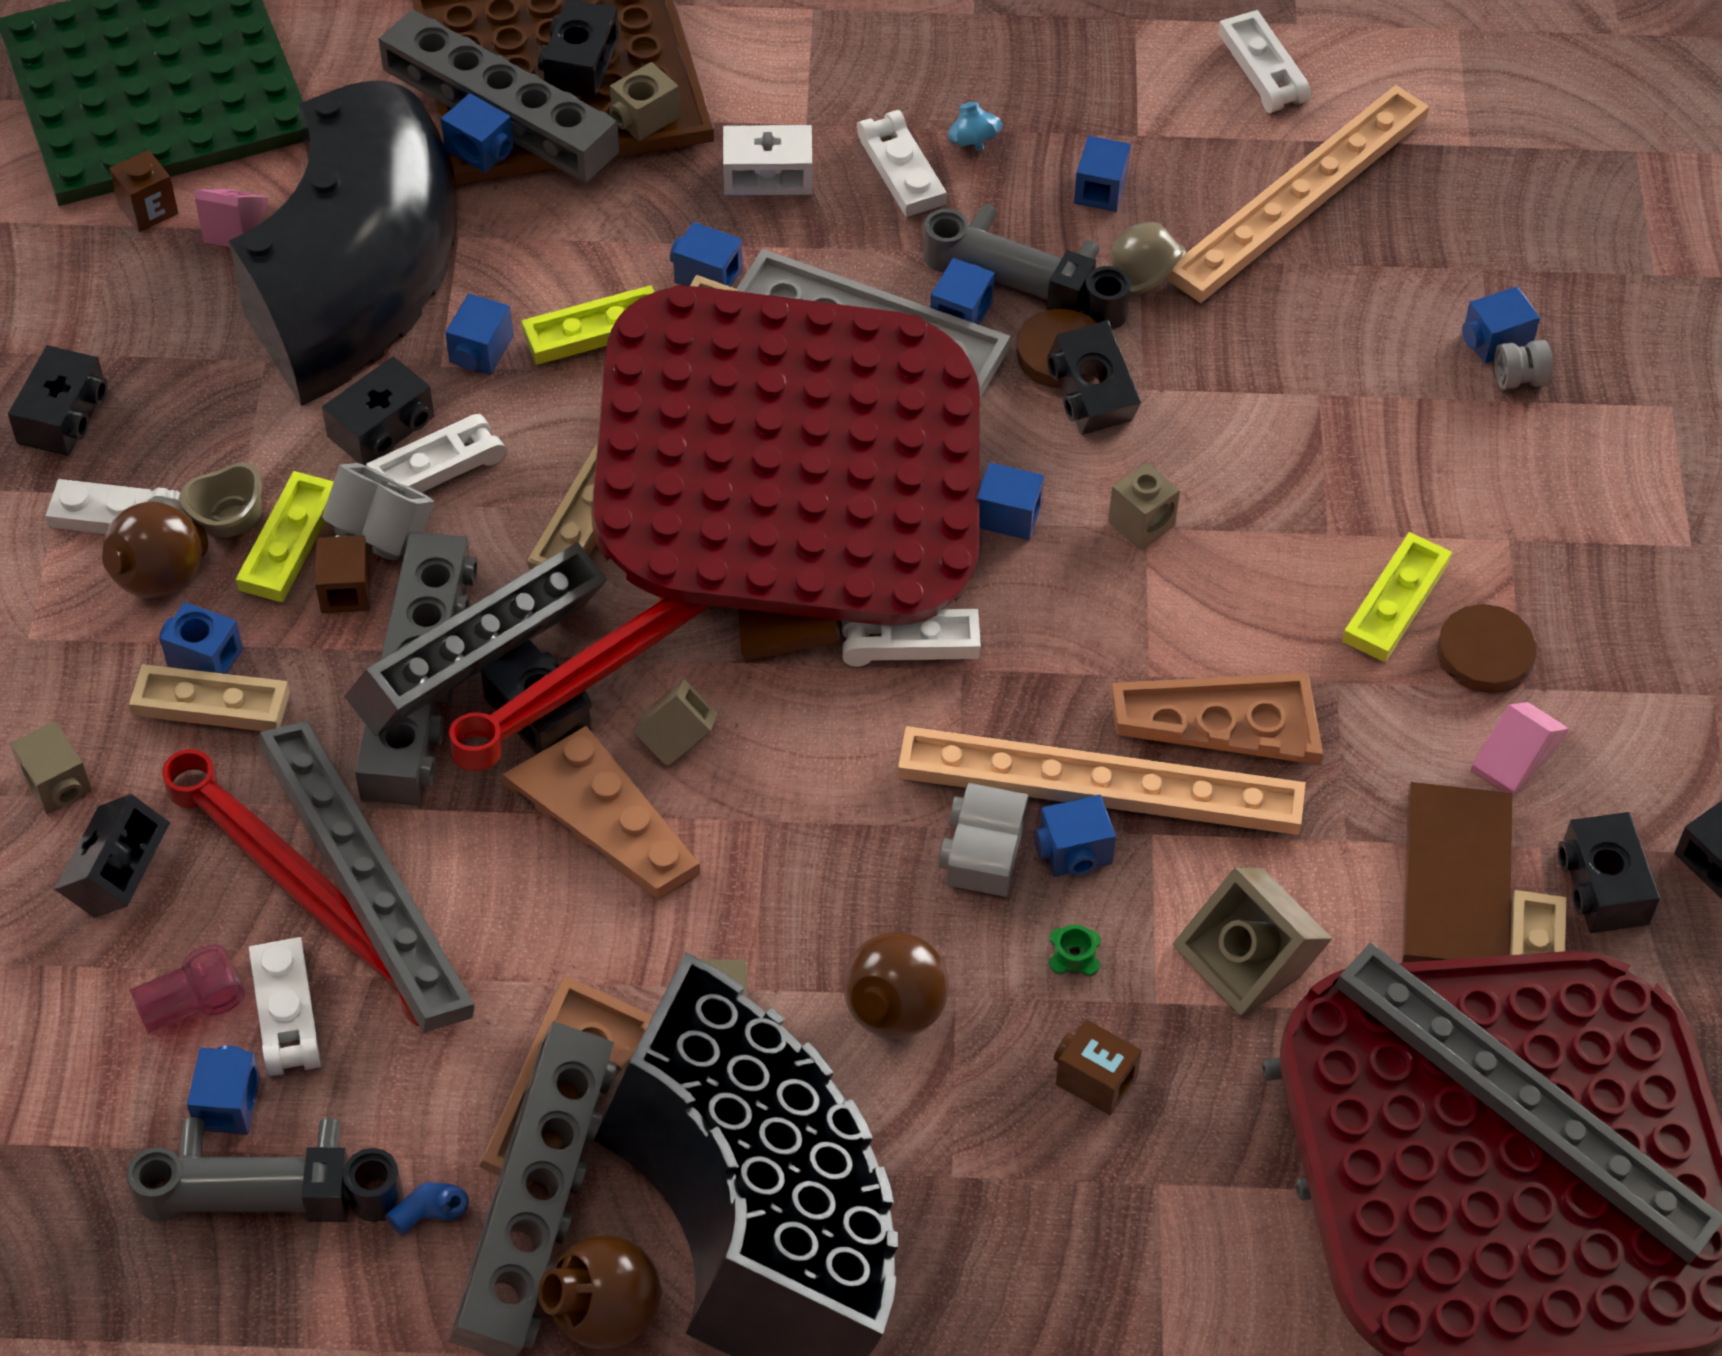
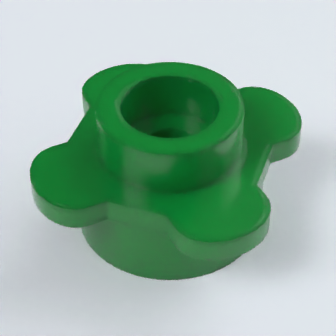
[1048,925,1101,976]

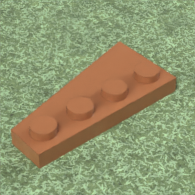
[1110,672,1323,765]
[502,726,700,900]
[479,975,653,1189]

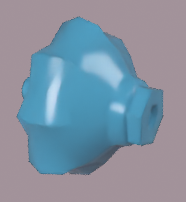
[948,102,1003,151]

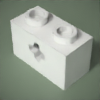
[723,125,812,195]

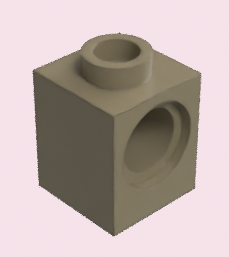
[609,62,680,141]
[1108,462,1180,550]
[10,721,92,814]

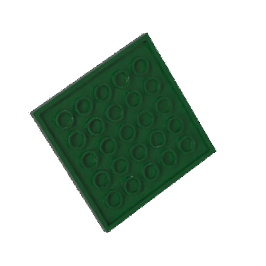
[0,0,305,206]

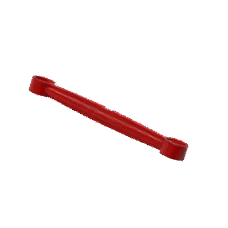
[449,599,710,771]
[162,749,419,1026]

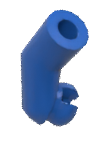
[385,1182,469,1236]

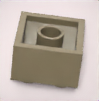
[1172,867,1333,1016]

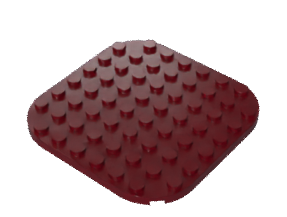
[591,285,980,626]
[1280,951,1722,1356]

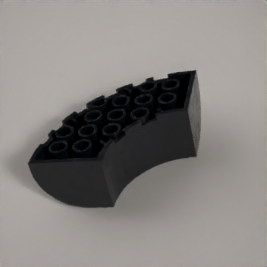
[229,81,457,406]
[593,952,898,1356]

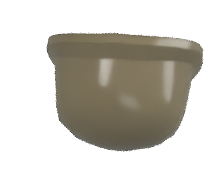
[1111,222,1186,296]
[179,462,262,538]

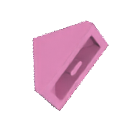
[195,189,269,247]
[1471,702,1569,797]

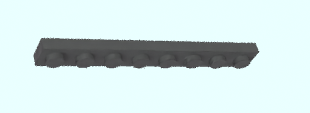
[259,721,475,1033]
[1335,942,1722,1264]

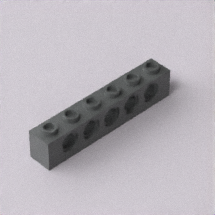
[378,9,619,183]
[355,532,478,806]
[344,542,608,736]
[448,1021,617,1356]

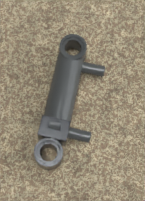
[923,204,1131,330]
[127,1117,404,1222]

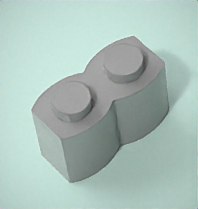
[322,463,435,560]
[939,783,1028,897]

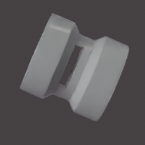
[1494,340,1553,390]

